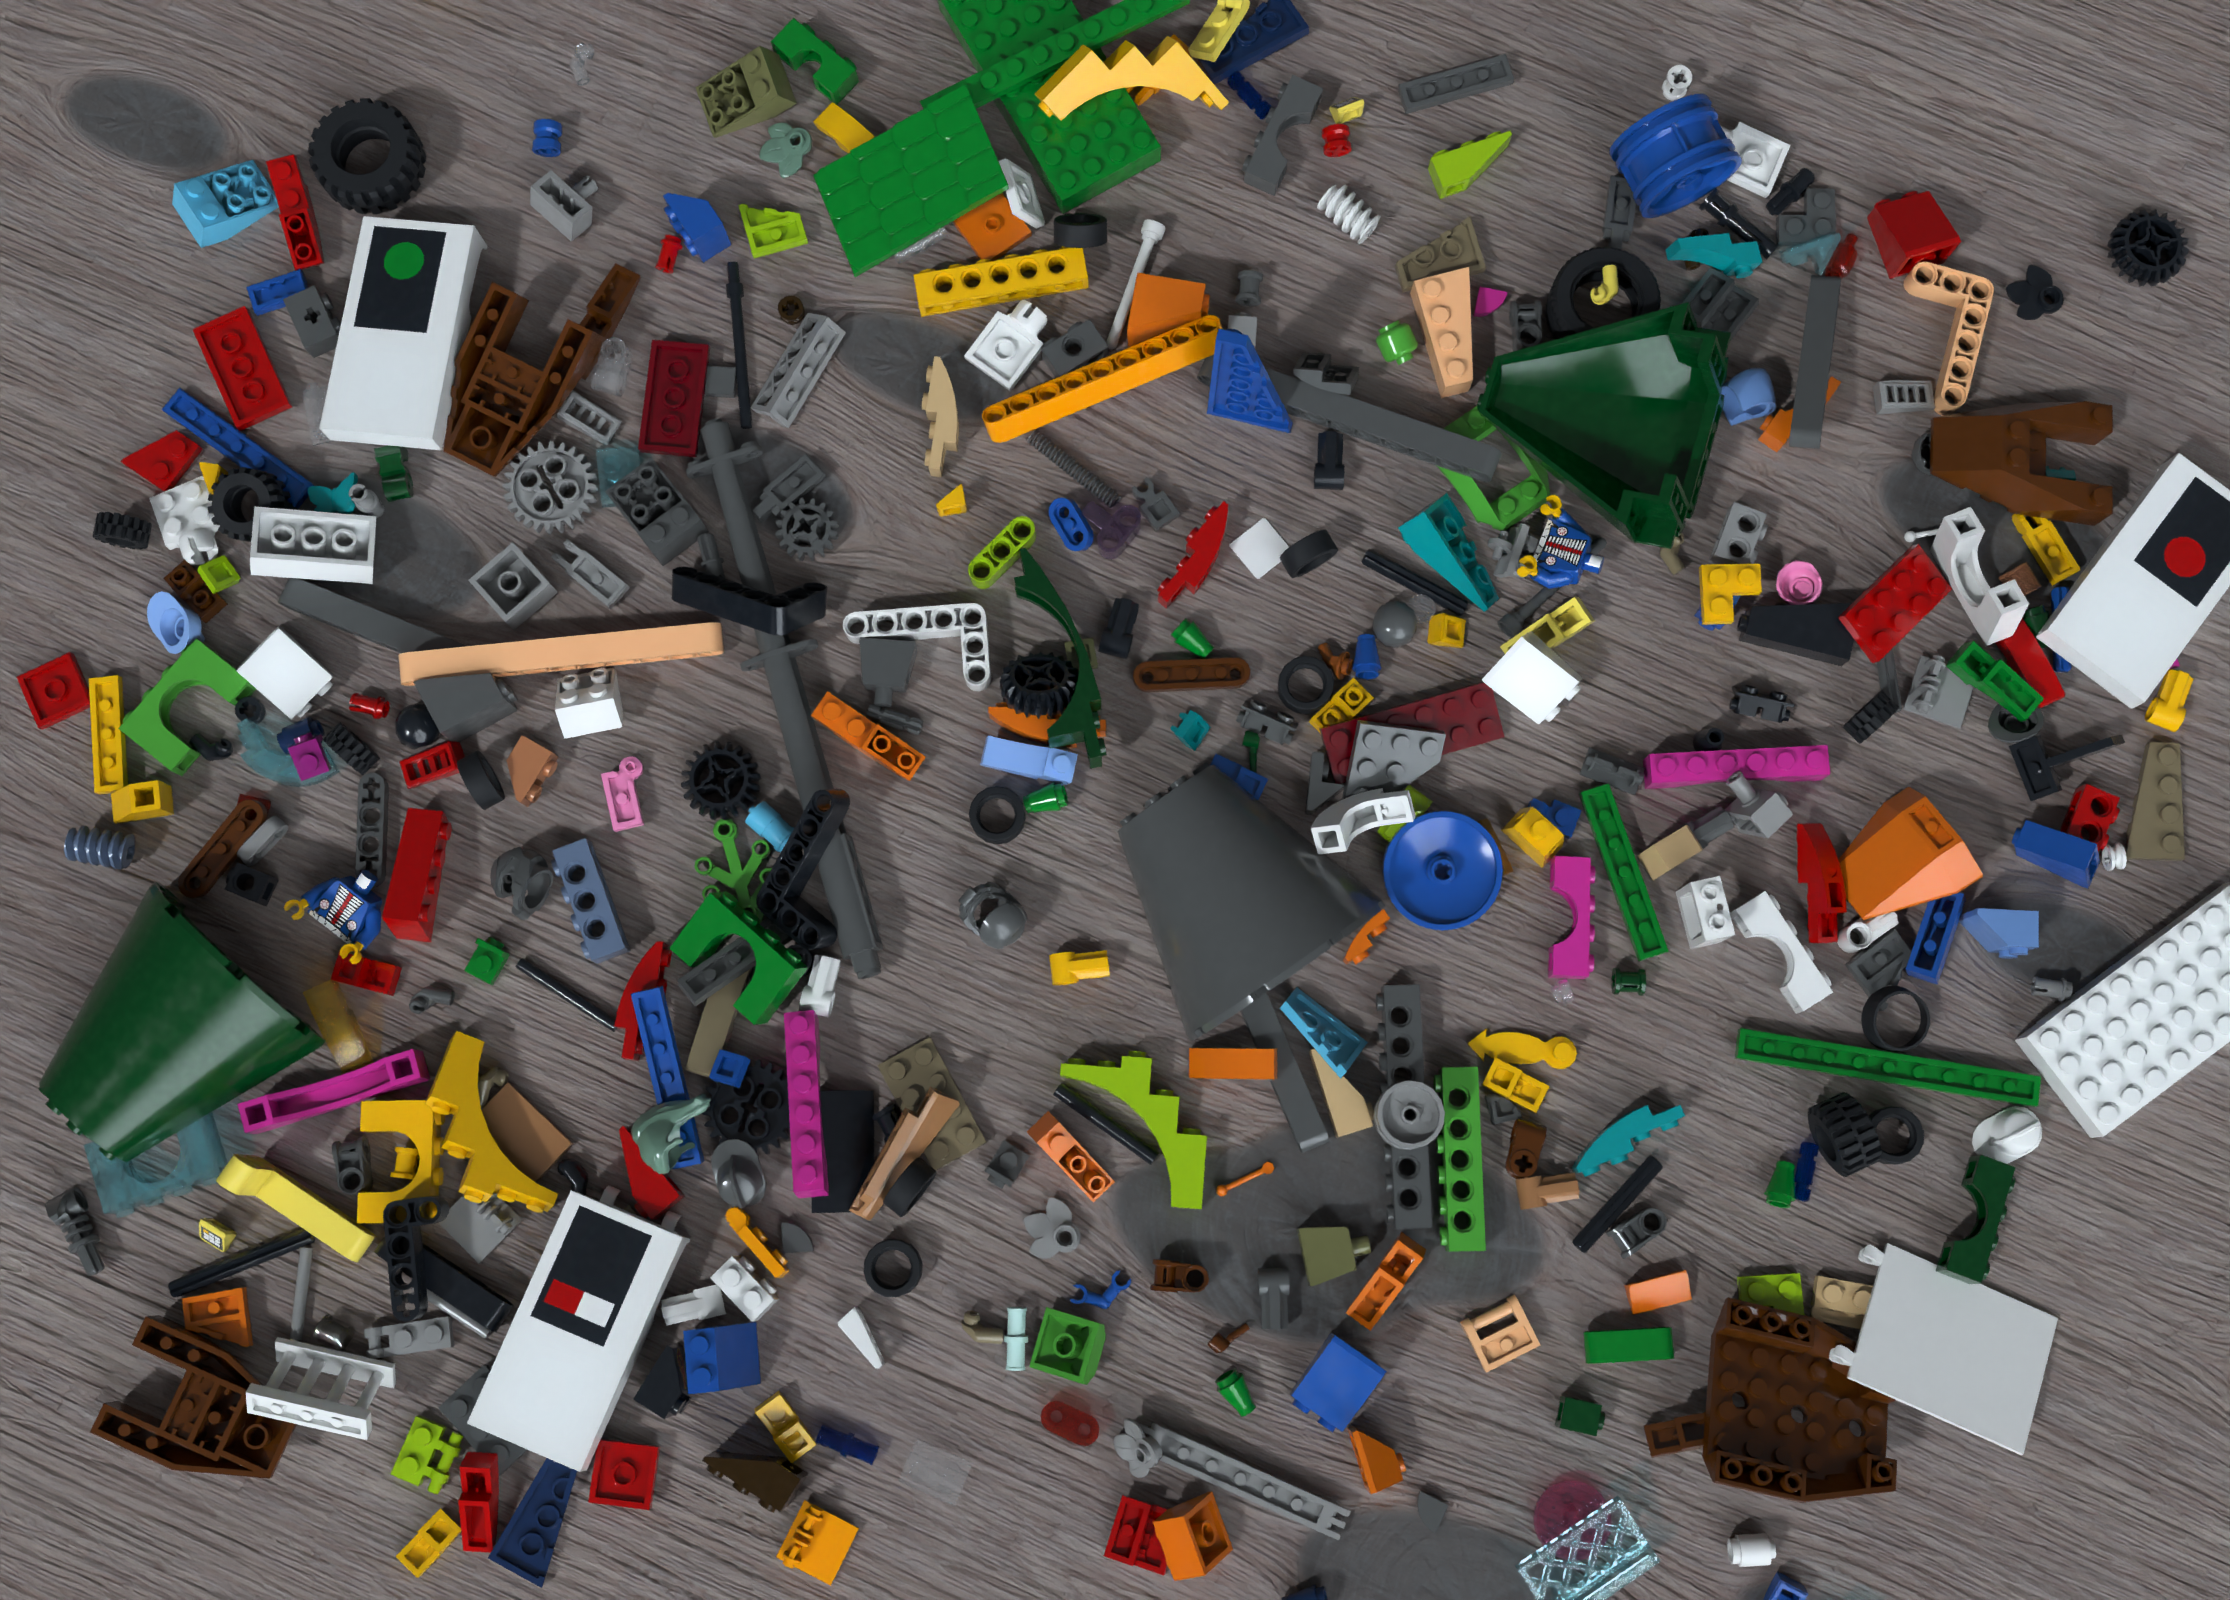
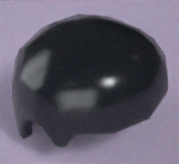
[395,703,440,749]

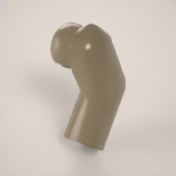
[1659,533,1686,576]
[478,1067,509,1107]
[961,1310,1003,1344]

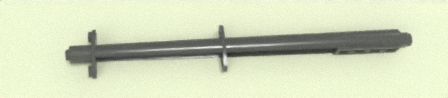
[686,419,884,980]

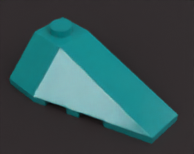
[1398,493,1499,611]

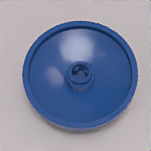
[1382,811,1503,930]

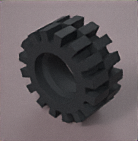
[93,512,152,550]
[1843,690,1899,744]
[323,722,380,775]

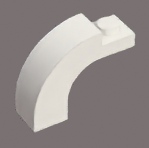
[1311,788,1416,854]

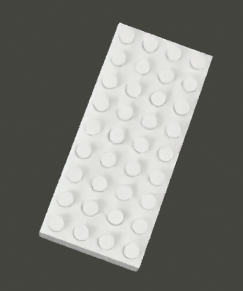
[2015,882,2230,1138]

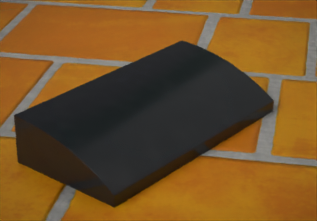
[811,1090,874,1213]

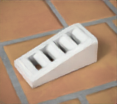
[837,1306,885,1369]

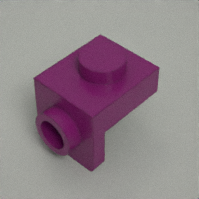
[288,732,332,781]

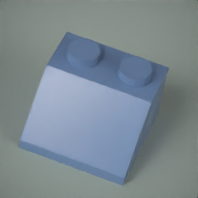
[1959,908,2039,959]

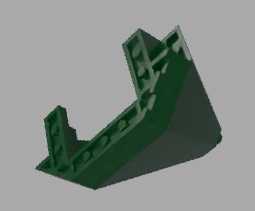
[1477,302,1731,549]

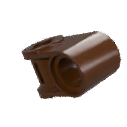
[1505,1118,1547,1179]
[1150,1259,1209,1293]

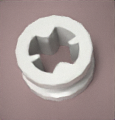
[2101,843,2127,871]

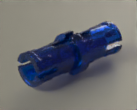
[815,1424,880,1465]

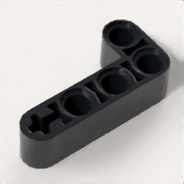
[383,1196,449,1322]

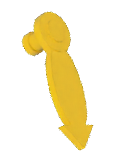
[1467,1029,1577,1069]

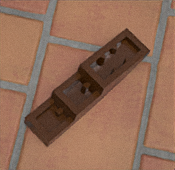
[579,263,641,380]

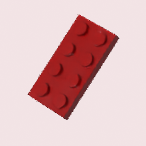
[192,306,292,431]
[1838,544,1952,663]

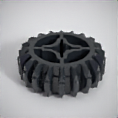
[2107,209,2189,287]
[1000,651,1078,719]
[681,741,761,820]

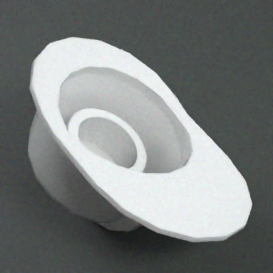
[1972,1106,2042,1164]

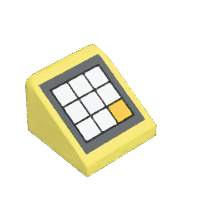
[1329,97,1365,124]
[199,1218,237,1252]

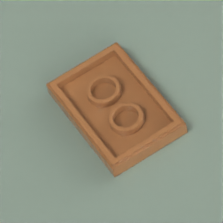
[482,1082,574,1183]

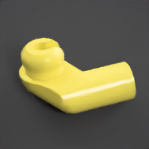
[1590,265,1619,305]

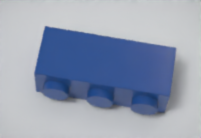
[1906,892,1966,985]

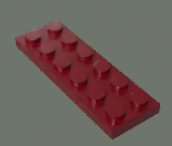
[1319,681,1505,784]

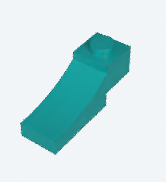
[1665,233,1763,278]

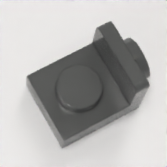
[984,1140,1030,1189]

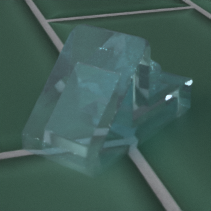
[1779,232,1841,276]

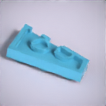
[1280,987,1368,1079]

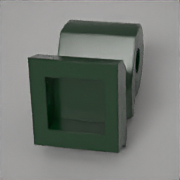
[374,446,413,502]

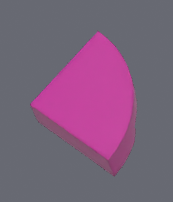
[1473,286,1508,317]

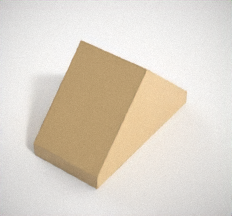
[1637,825,1704,881]

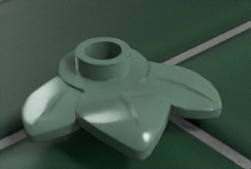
[759,123,812,179]

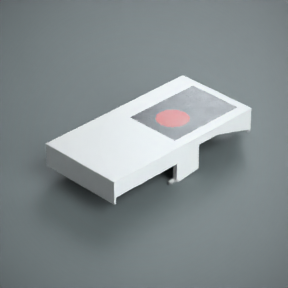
[2036,453,2230,709]

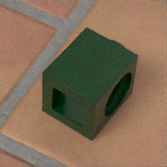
[1555,1395,1605,1436]

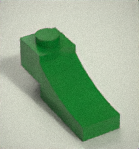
[1946,641,2044,722]

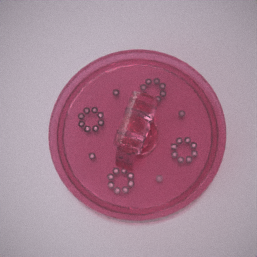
[1533,1480,1611,1561]

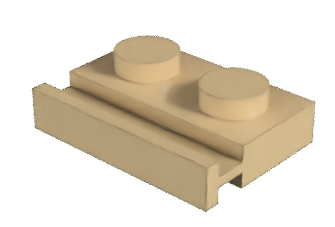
[1809,1276,1873,1329]

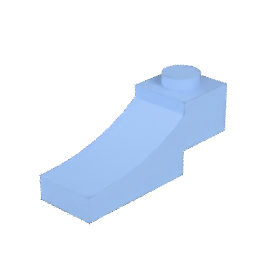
[980,735,1078,785]

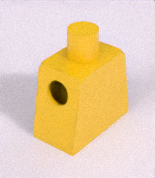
[1501,807,1564,868]

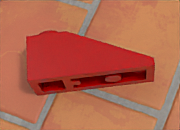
[619,1126,685,1220]

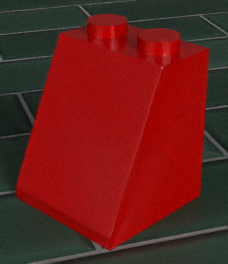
[1867,191,1961,279]

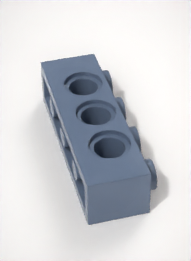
[551,838,631,964]

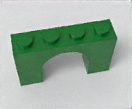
[669,891,808,1025]

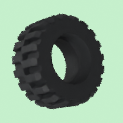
[308,98,426,214]

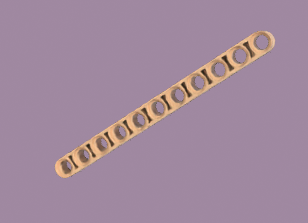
[398,622,724,686]

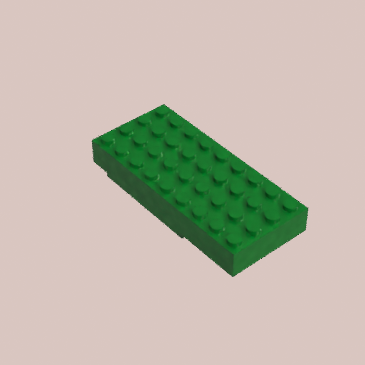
[938,0,1161,214]

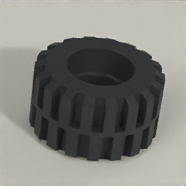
[208,467,292,542]
[1808,1092,1882,1177]

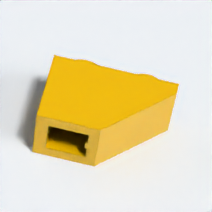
[111,780,174,823]

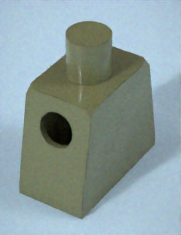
[1297,1227,1371,1287]

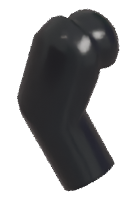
[189,733,233,761]

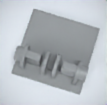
[1903,655,1973,729]
[439,1193,523,1264]

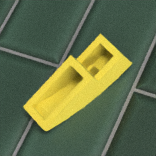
[1500,597,1595,654]

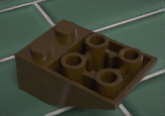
[702,1451,809,1513]

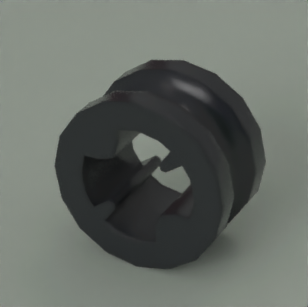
[235,697,266,725]

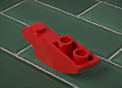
[266,154,324,270]
[1157,501,1228,609]
[1796,823,1847,943]
[614,941,672,1061]

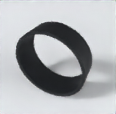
[1861,986,1930,1051]

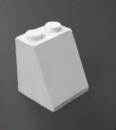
[237,625,333,719]
[1482,631,1583,725]

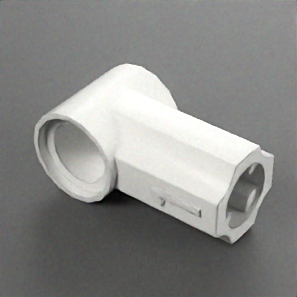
[1837,912,1899,953]
[799,954,841,1018]
[661,1285,726,1326]

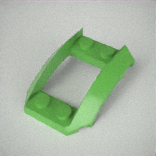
[1436,406,1550,531]

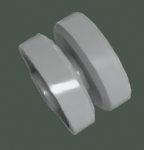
[1373,1080,1445,1150]

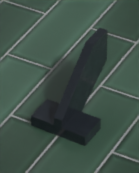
[2009,735,2125,801]

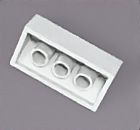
[250,506,376,584]

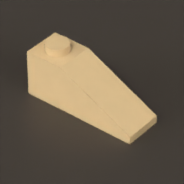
[1309,1049,1374,1138]

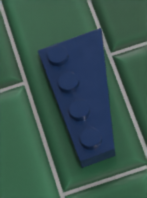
[1198,0,1309,85]
[488,1458,577,1588]

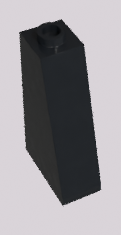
[1737,603,1854,666]

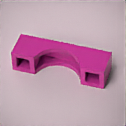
[1548,856,1595,979]

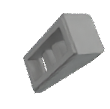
[1872,380,1935,415]
[557,390,622,446]

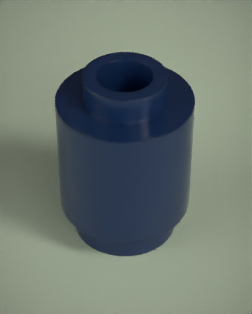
[277,717,325,755]

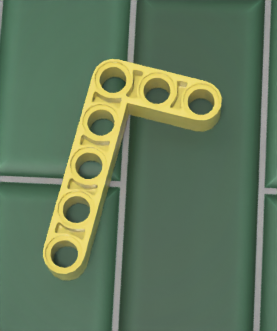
[216,1154,376,1263]

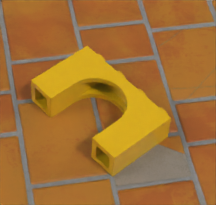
[357,1100,445,1224]

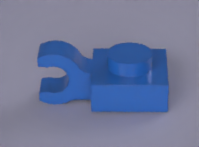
[1527,798,1582,839]

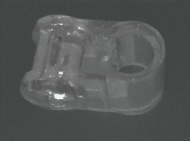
[591,337,632,397]

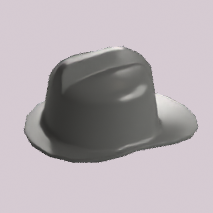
[711,1139,766,1208]

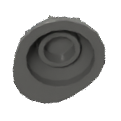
[1988,704,2044,743]

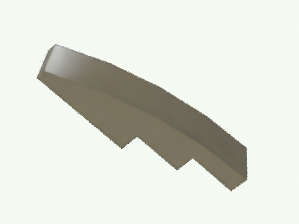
[685,967,753,1077]

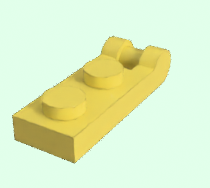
[1188,0,1250,62]

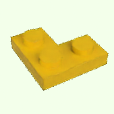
[1699,564,1762,625]

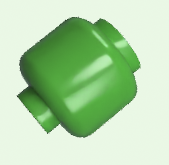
[1376,320,1418,365]

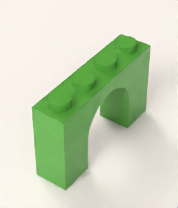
[118,638,256,776]

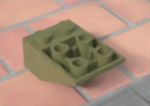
[696,46,797,138]

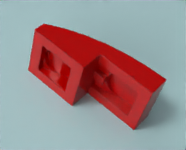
[331,951,402,996]

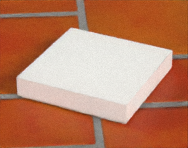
[998,158,1045,229]

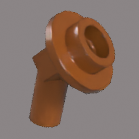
[1317,643,1353,680]

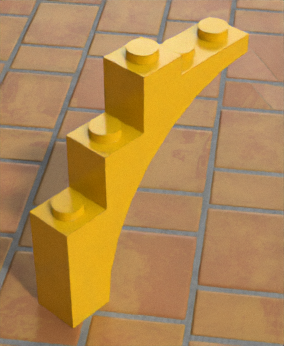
[425,1031,558,1213]

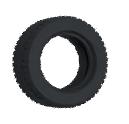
[1546,247,1661,339]

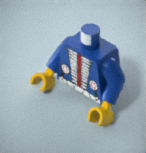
[1517,495,1604,589]
[284,870,383,964]

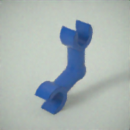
[1070,1270,1131,1309]

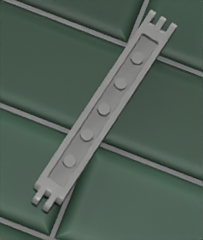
[1139,1422,1351,1540]

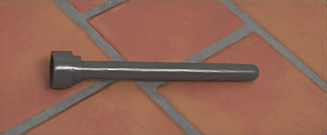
[1498,537,1607,638]

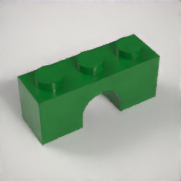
[771,18,859,105]

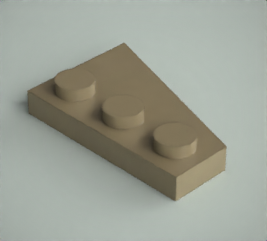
[1395,216,1486,293]

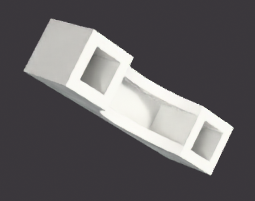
[1730,891,1833,1014]

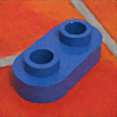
[1049,498,1094,551]

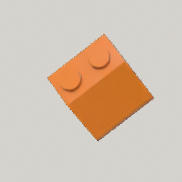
[1153,1491,1233,1581]

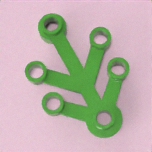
[694,819,772,924]

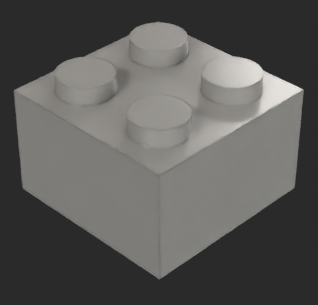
[468,542,558,630]

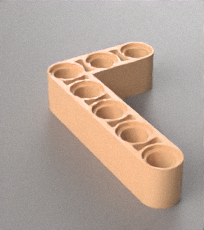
[1904,262,1994,416]

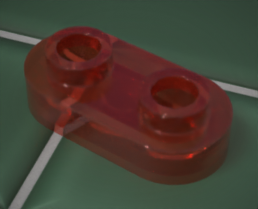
[1041,1401,1100,1446]

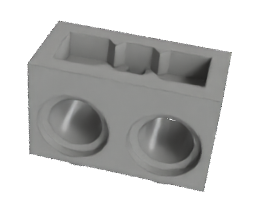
[1708,502,1768,564]

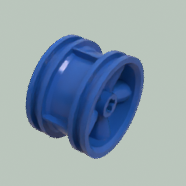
[1609,94,1742,218]

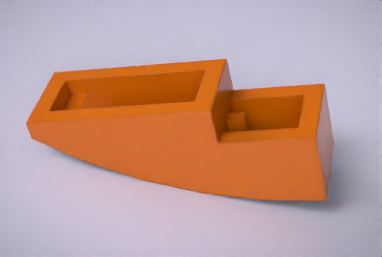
[1189,1048,1277,1079]

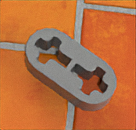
[237,816,289,866]

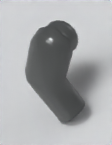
[409,986,455,1014]

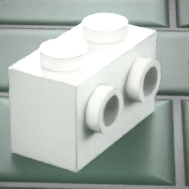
[710,1256,779,1322]

